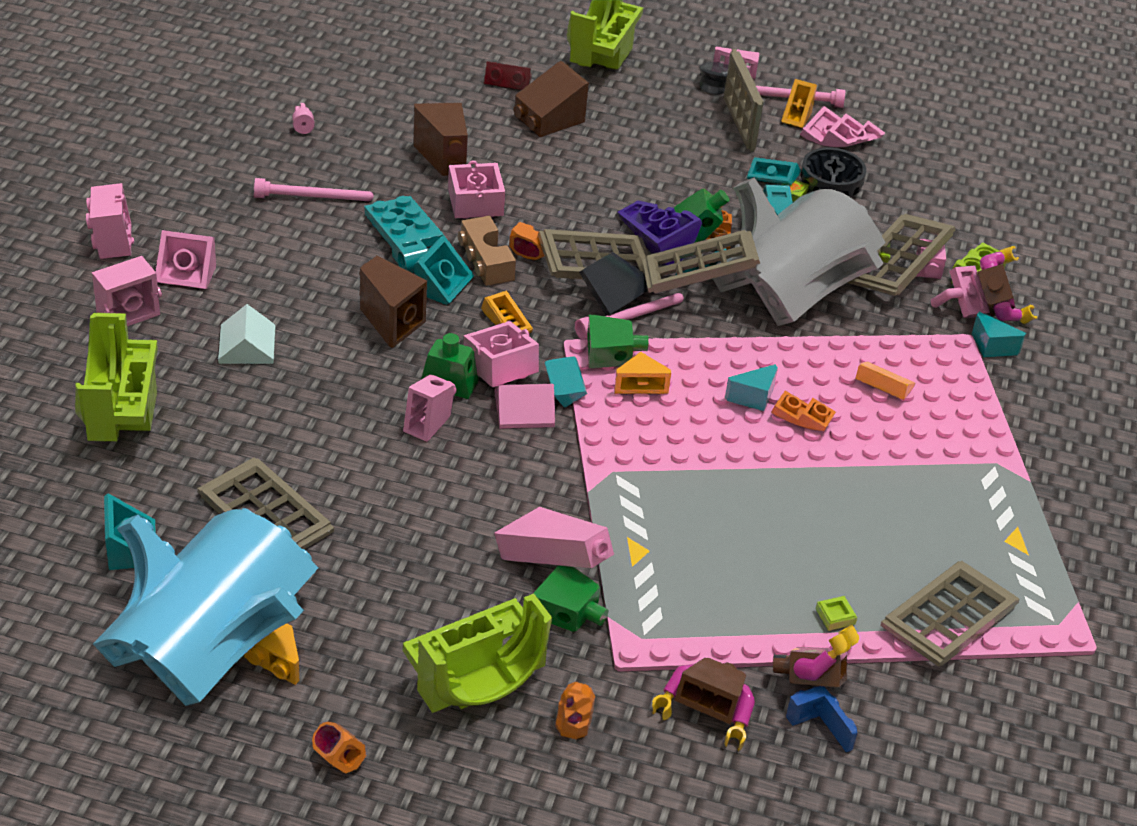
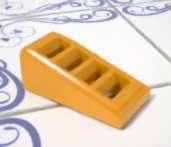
[481,290,533,333]

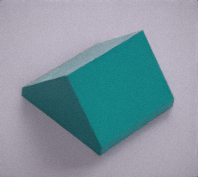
[415,235,474,305]
[104,493,156,570]

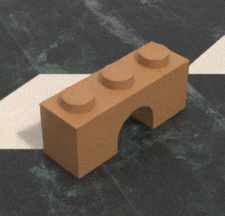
[458,216,516,286]

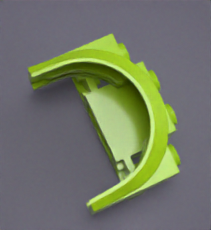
[567,0,643,69]
[75,313,158,441]
[403,594,552,713]

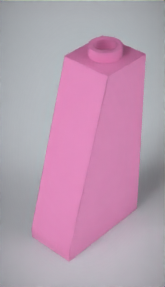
[494,507,614,568]

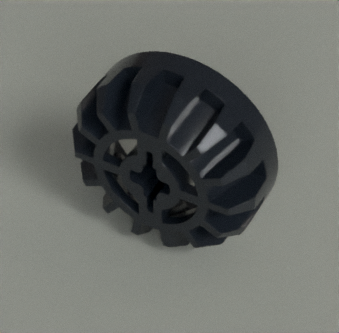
[800,147,866,197]

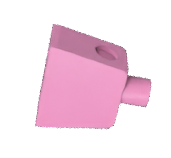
[403,375,456,442]

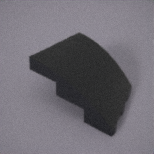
[579,252,648,316]

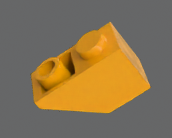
[244,623,299,685]

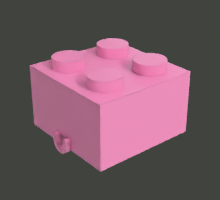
[448,161,505,219]
[86,183,134,259]
[92,256,162,326]
[464,321,539,387]

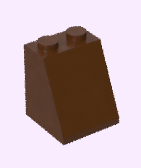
[513,61,589,137]
[413,103,468,176]
[359,255,427,348]

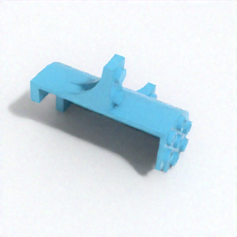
[93,508,318,706]

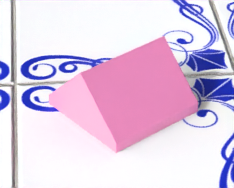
[156,230,216,289]
[494,384,555,429]

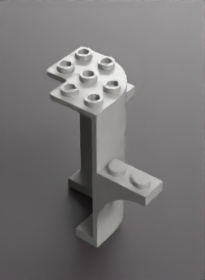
[713,177,886,326]

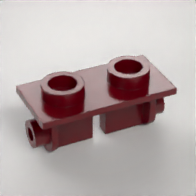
[484,61,532,90]

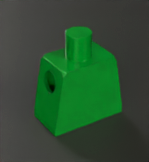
[674,189,730,243]
[587,315,649,368]
[421,333,478,399]
[533,565,609,632]

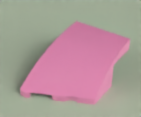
[800,106,885,147]

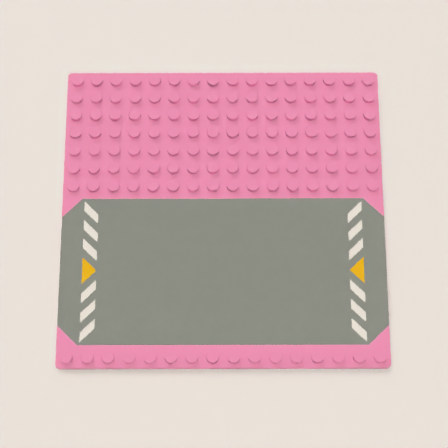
[564,334,1097,672]

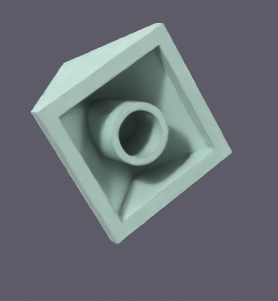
[218,304,275,364]

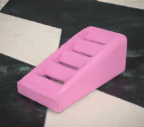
[713,47,759,79]

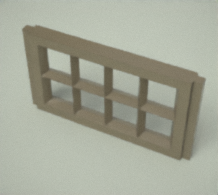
[724,49,764,152]
[847,214,955,296]
[538,229,648,279]
[642,230,760,293]
[197,457,334,549]
[880,561,1020,667]

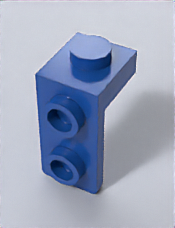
[786,686,858,752]

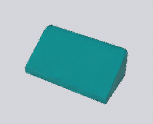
[747,157,801,185]
[545,356,588,407]

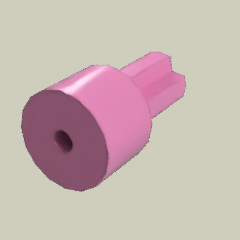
[292,103,314,134]

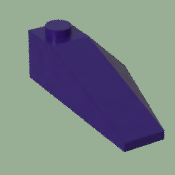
[617,200,702,266]

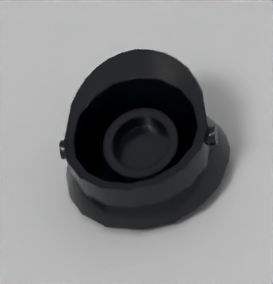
[699,61,728,94]

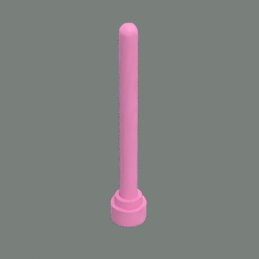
[756,86,845,108]
[254,178,374,201]
[575,293,684,340]

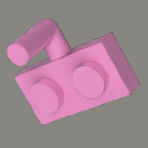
[930,266,990,318]

